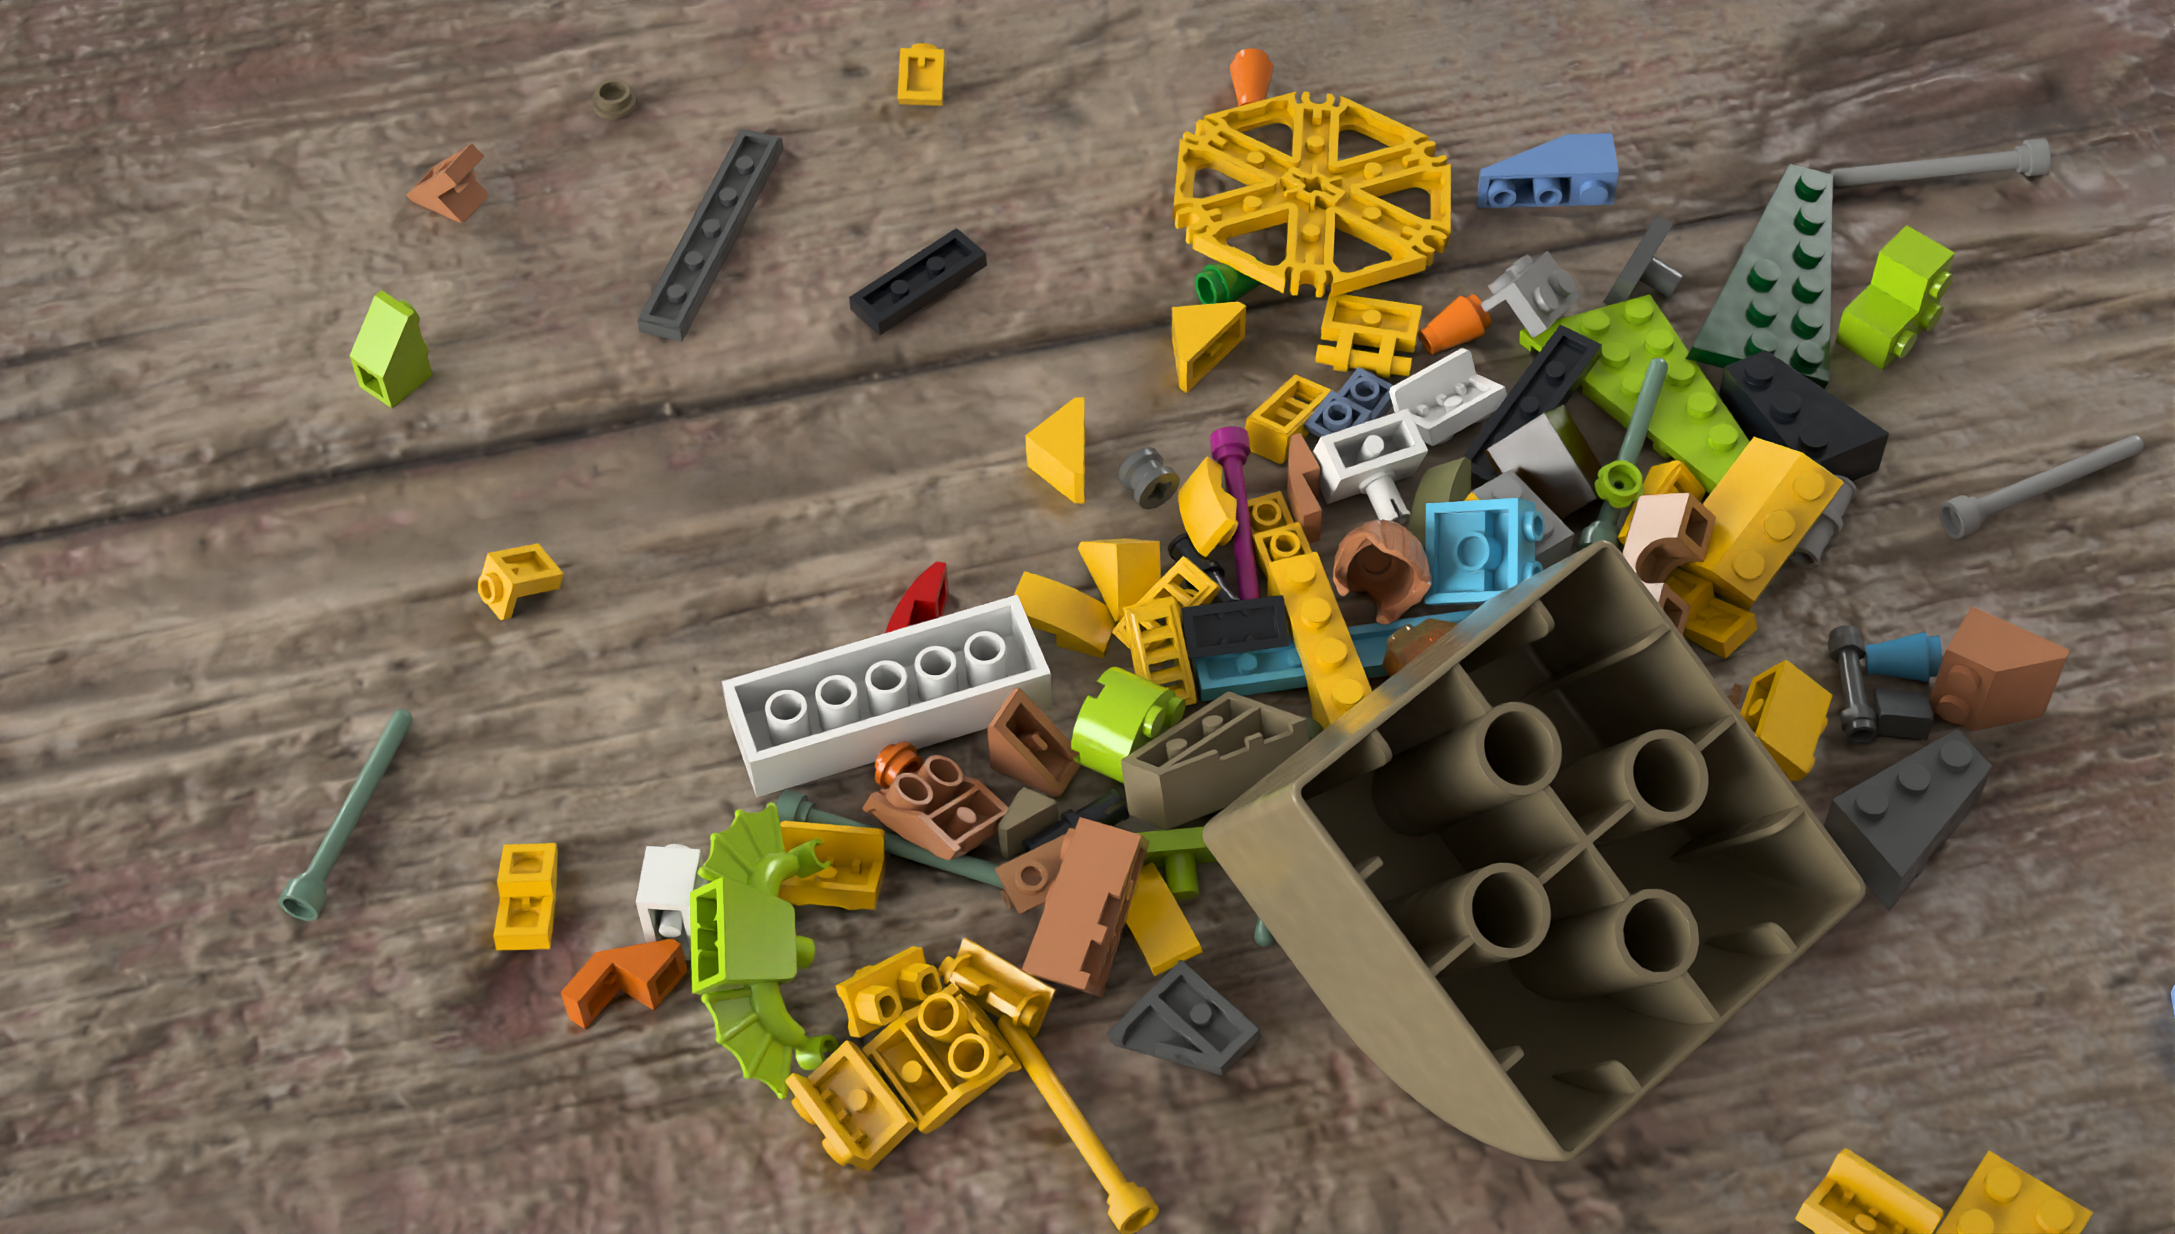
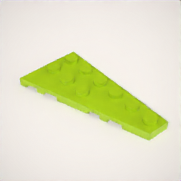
[1519,294,1750,494]

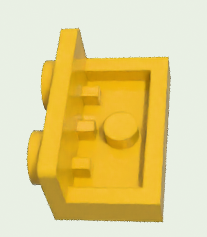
[778,821,886,910]
[785,1040,918,1171]
[1795,1148,1944,1234]

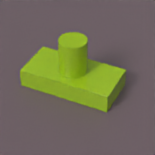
[1137,827,1218,900]

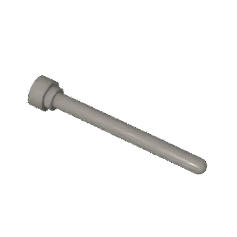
[1829,138,2051,187]
[1939,435,2144,539]

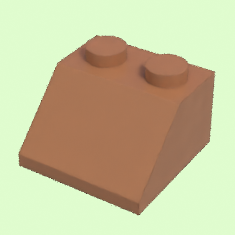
[1929,606,2070,731]

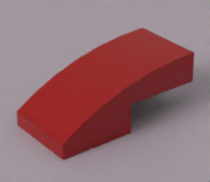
[885,561,949,633]

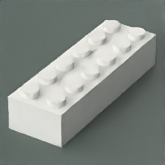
[721,595,1052,798]

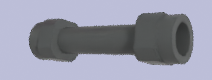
[1828,625,1878,744]

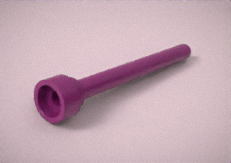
[1210,426,1260,600]

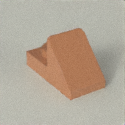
[406,143,488,222]

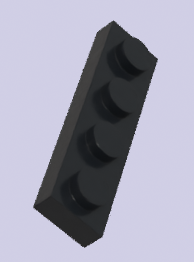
[1462,324,1602,486]

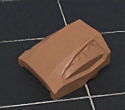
[862,755,1009,861]

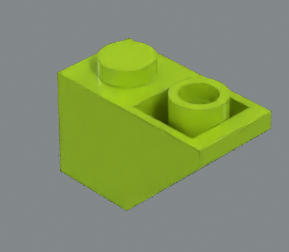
[350,290,433,409]

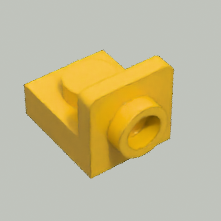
[897,43,947,106]
[478,543,564,620]

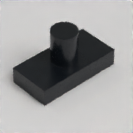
[1180,595,1290,659]

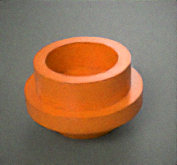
[875,741,922,789]

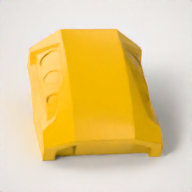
[862,982,1022,1134]

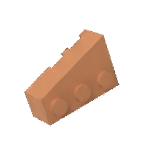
[1021,817,1150,998]

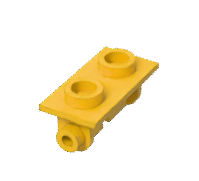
[938,938,1057,1038]

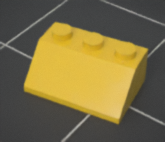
[1679,437,1844,611]

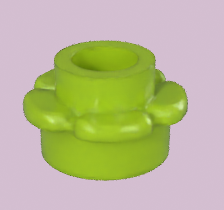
[1594,460,1644,508]

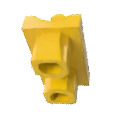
[835,946,943,1038]

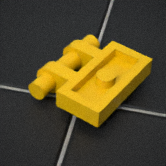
[1315,292,1422,379]

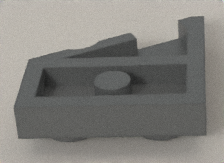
[1107,960,1262,1076]

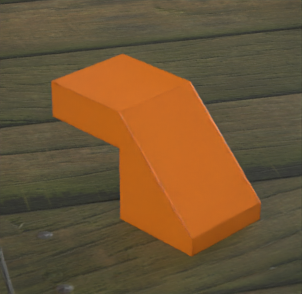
[560,938,688,1030]

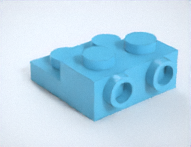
[1425,498,1545,606]

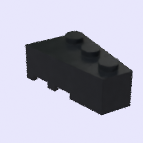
[1719,350,1889,481]

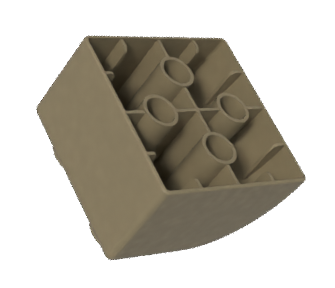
[1202,540,1866,1162]

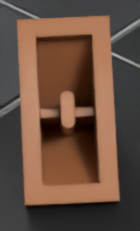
[987,688,1081,797]

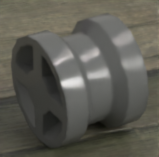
[1118,447,1180,510]

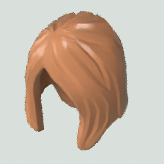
[1333,519,1432,626]

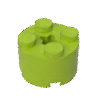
[1071,666,1186,784]

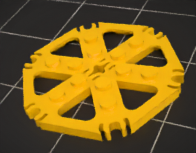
[1172,91,1451,298]

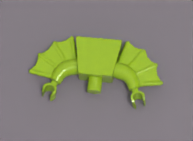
[690,802,839,1100]

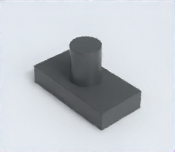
[1603,215,1684,305]

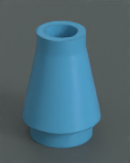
[1865,631,1942,682]

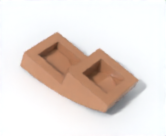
[1287,433,1322,544]

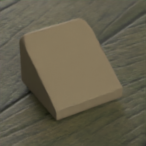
[998,787,1059,859]

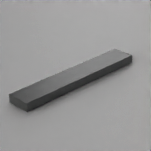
[637,129,784,342]

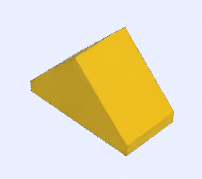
[1172,302,1246,393]
[1025,397,1085,503]
[1078,538,1161,622]

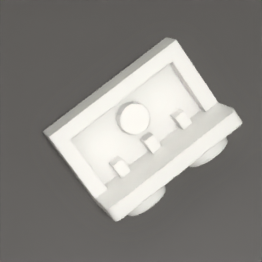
[1389,348,1507,446]

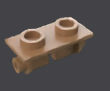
[994,834,1066,915]

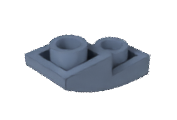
[1304,367,1394,438]

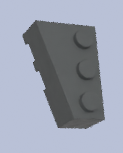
[1824,729,1992,911]

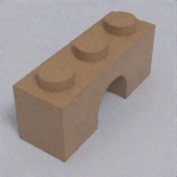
[1622,493,1716,636]

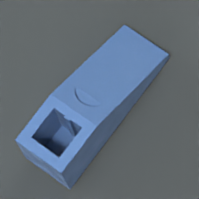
[1476,133,1619,208]

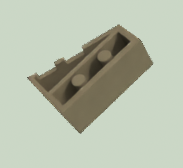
[1121,691,1309,830]

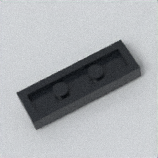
[849,228,987,336]

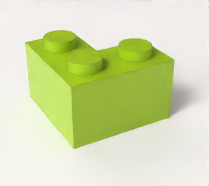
[1835,225,1955,370]

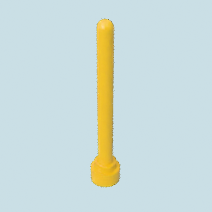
[997,1013,1159,1234]

